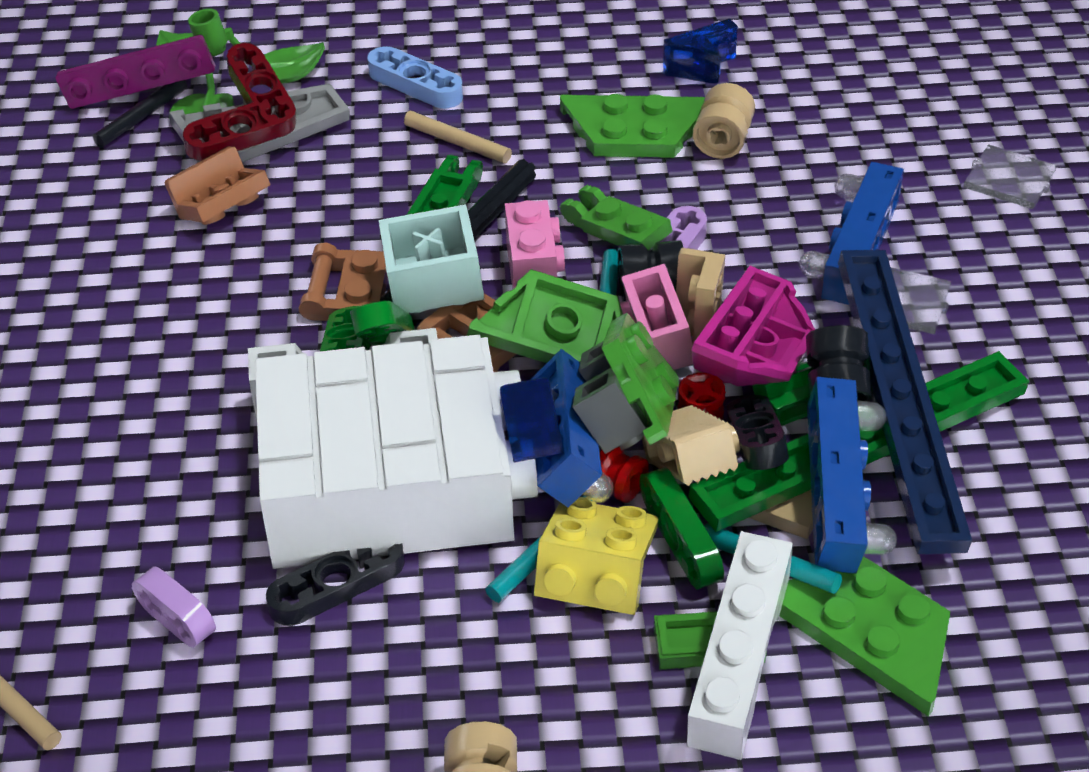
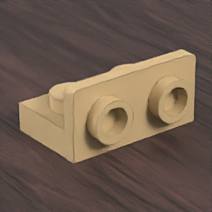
[676,248,725,343]

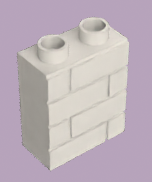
[255,334,538,569]

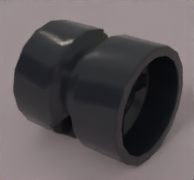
[618,240,683,302]
[806,325,871,407]

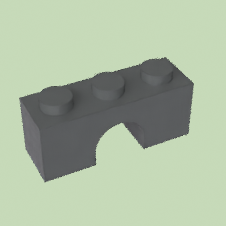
[572,341,648,454]

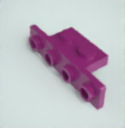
[55,35,216,109]

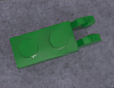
[407,155,483,215]

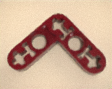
[183,43,296,161]

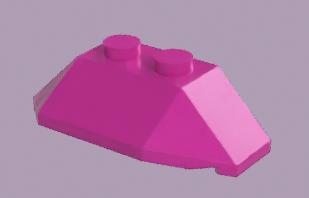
[691,266,815,386]

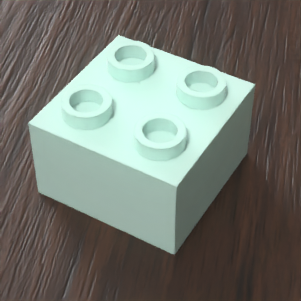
[379,204,485,313]

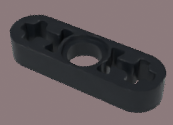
[726,395,789,470]
[266,543,405,626]

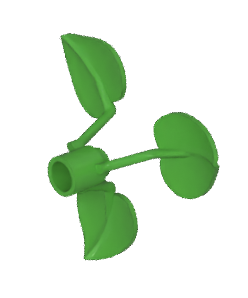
[156,8,325,119]

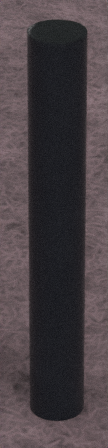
[93,80,187,148]

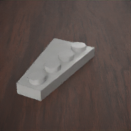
[169,84,350,163]

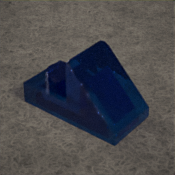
[663,18,738,84]
[499,377,564,463]

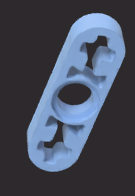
[367,46,463,109]

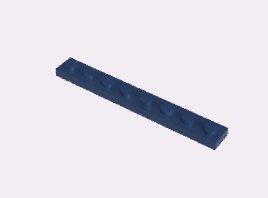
[838,250,972,554]

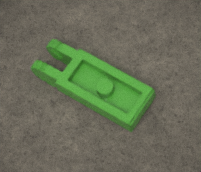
[560,184,673,250]

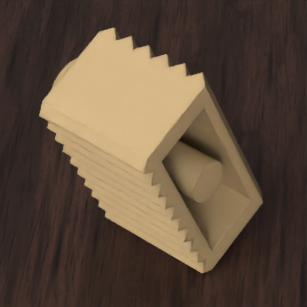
[642,405,740,486]

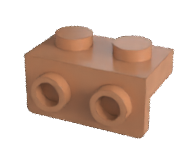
[165,146,271,225]

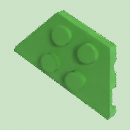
[560,94,705,158]
[467,269,623,363]
[602,313,679,445]
[779,557,951,716]

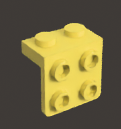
[534,497,658,615]

